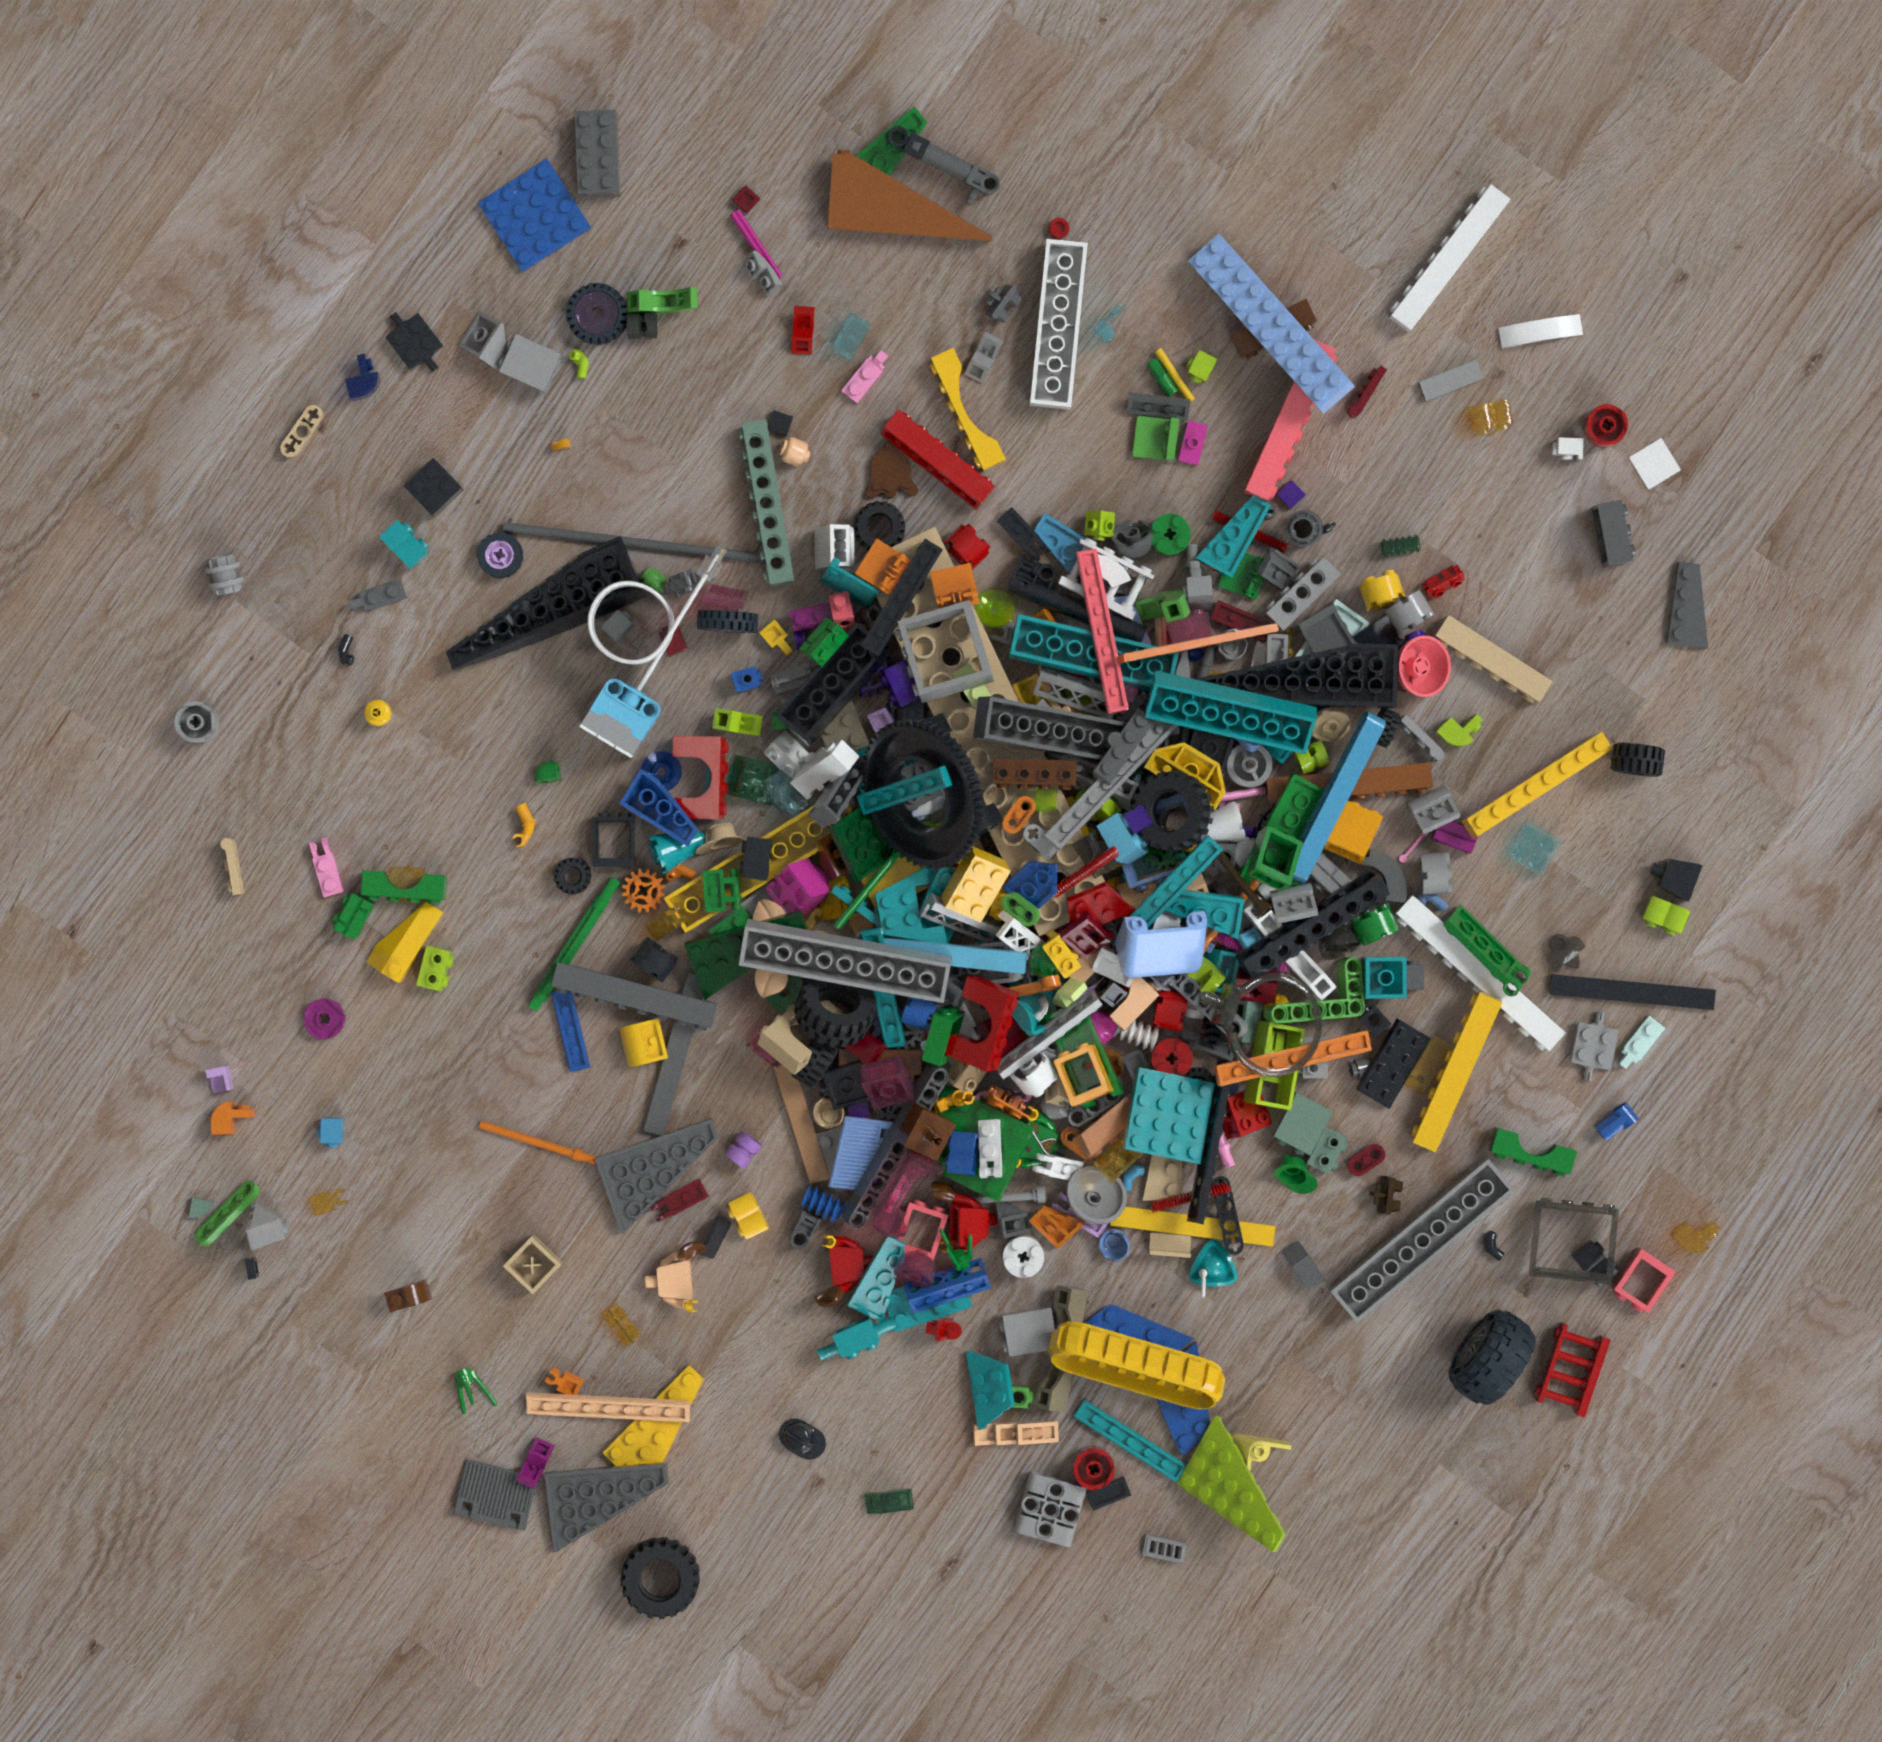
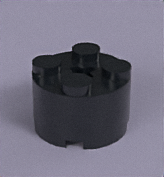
[630,937,678,983]

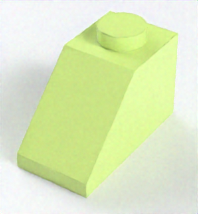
[952,663,991,709]

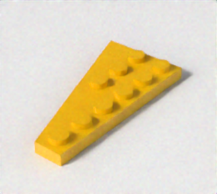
[603,1364,704,1466]

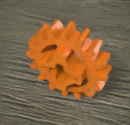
[622,869,666,913]

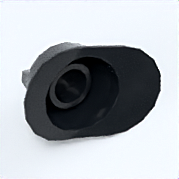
[779,1418,826,1460]

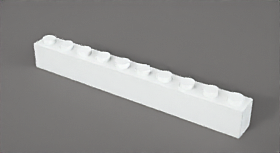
[1394,895,1566,1051]

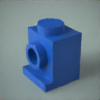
[731,666,763,693]

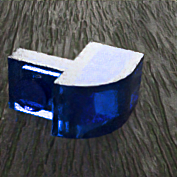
[345,353,380,401]

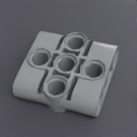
[1013,1471,1087,1547]

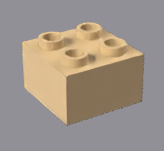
[503,1234,563,1294]

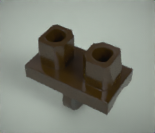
[1369,1175,1403,1215]

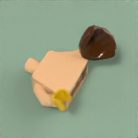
[645,1241,706,1312]

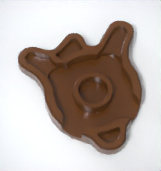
[866,441,918,498]

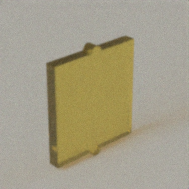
[390,865,425,905]

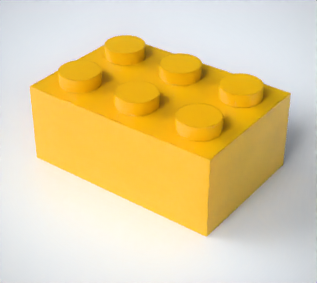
[941,847,1011,922]

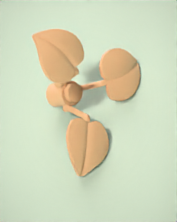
[753,899,828,998]

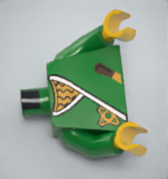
[1016,1106,1067,1168]

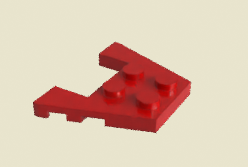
[1067,882,1136,955]

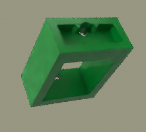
[1246,825,1303,891]
[922,1004,965,1066]

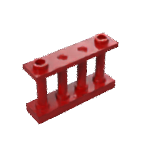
[1534,1322,1611,1418]

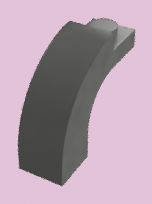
[1346,849,1407,903]

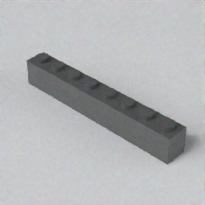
[551,961,718,1031]

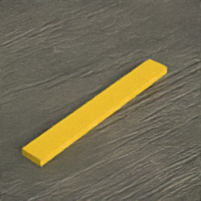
[1110,1206,1276,1247]

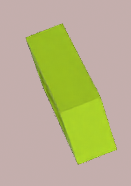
[1244,1021,1305,1110]

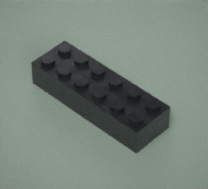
[775,622,891,747]

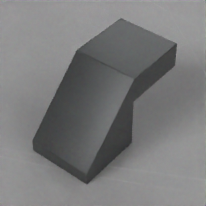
[1282,1241,1326,1292]

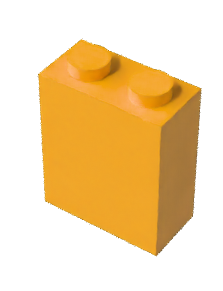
[1324,801,1383,865]

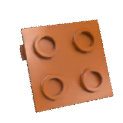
[855,539,912,596]
[930,563,979,609]
[982,1085,1029,1119]

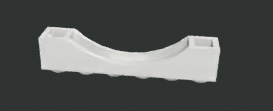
[1243,895,1336,1001]

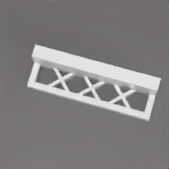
[996,910,1045,960]

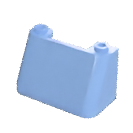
[1115,911,1207,978]

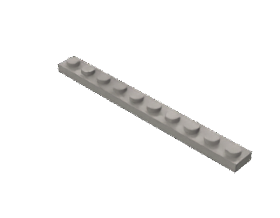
[1044,720,1179,851]

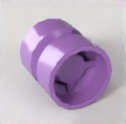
[724,1130,762,1169]

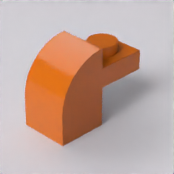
[211,1100,255,1135]

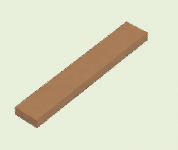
[773,1064,830,1184]

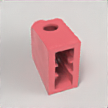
[828,591,855,633]

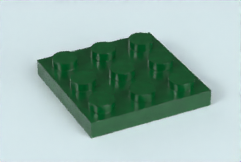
[828,805,893,883]

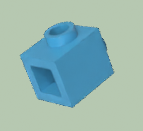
[317,1117,344,1147]

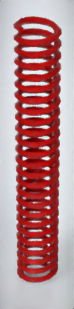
[1212,510,1288,554]
[1053,846,1119,898]
[1151,1181,1231,1213]

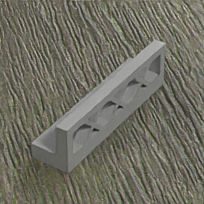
[1033,666,1114,720]
[919,893,1003,942]

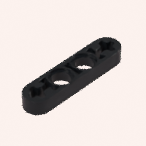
[1212,1176,1244,1256]

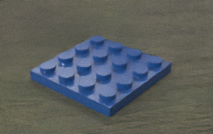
[478,158,592,272]

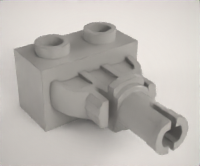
[1182,544,1213,612]

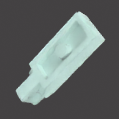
[1618,1015,1665,1069]

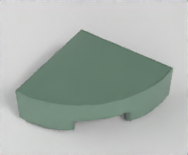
[188,1197,214,1218]

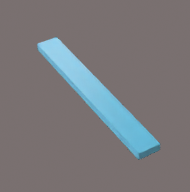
[884,937,1027,974]

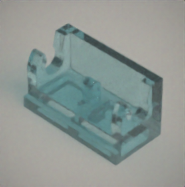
[831,313,871,361]

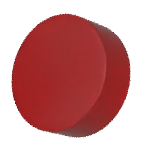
[1049,218,1069,239]

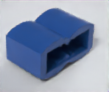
[945,1131,979,1176]

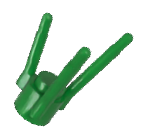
[939,1229,973,1271]
[454,1367,497,1414]

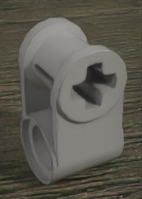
[1023,824,1057,861]

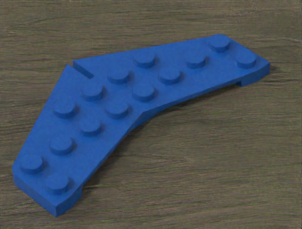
[1084,1304,1210,1455]

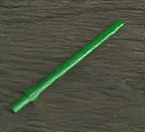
[833,848,900,930]

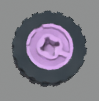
[477,532,523,578]

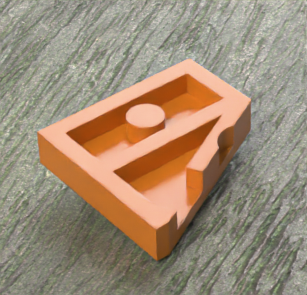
[1029,1205,1085,1249]

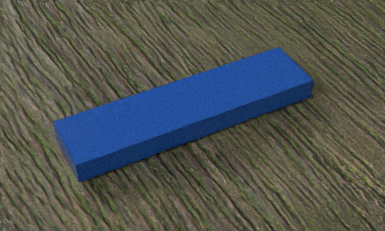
[551,990,591,1072]

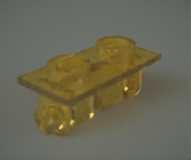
[603,1303,641,1347]

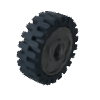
[697,610,758,633]

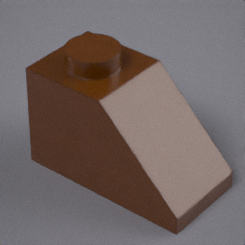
[818,834,849,882]

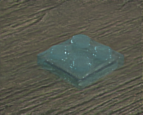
[1505,820,1562,877]

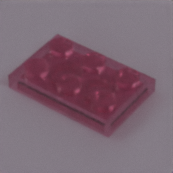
[701,583,749,611]

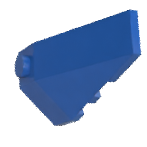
[619,769,699,847]

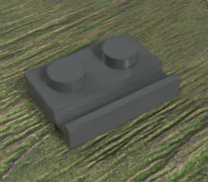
[1256,547,1300,591]

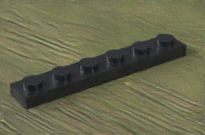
[861,539,943,657]

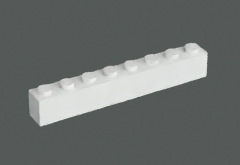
[1390,184,1511,333]

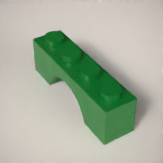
[361,870,447,904]
[1489,1127,1577,1177]

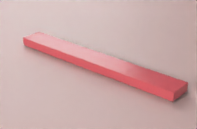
[1075,549,1129,714]

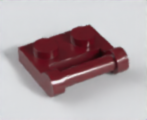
[1059,911,1113,960]

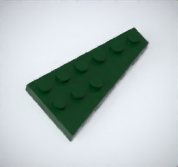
[684,910,808,1000]

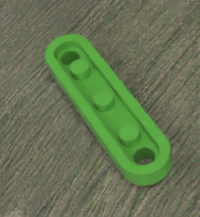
[195,1180,260,1246]

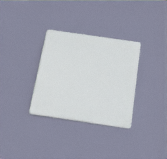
[1629,438,1681,489]

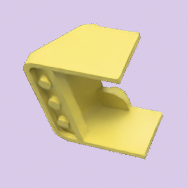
[1231,1434,1292,1525]

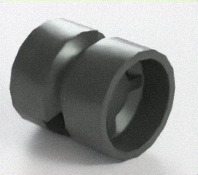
[627,312,658,340]

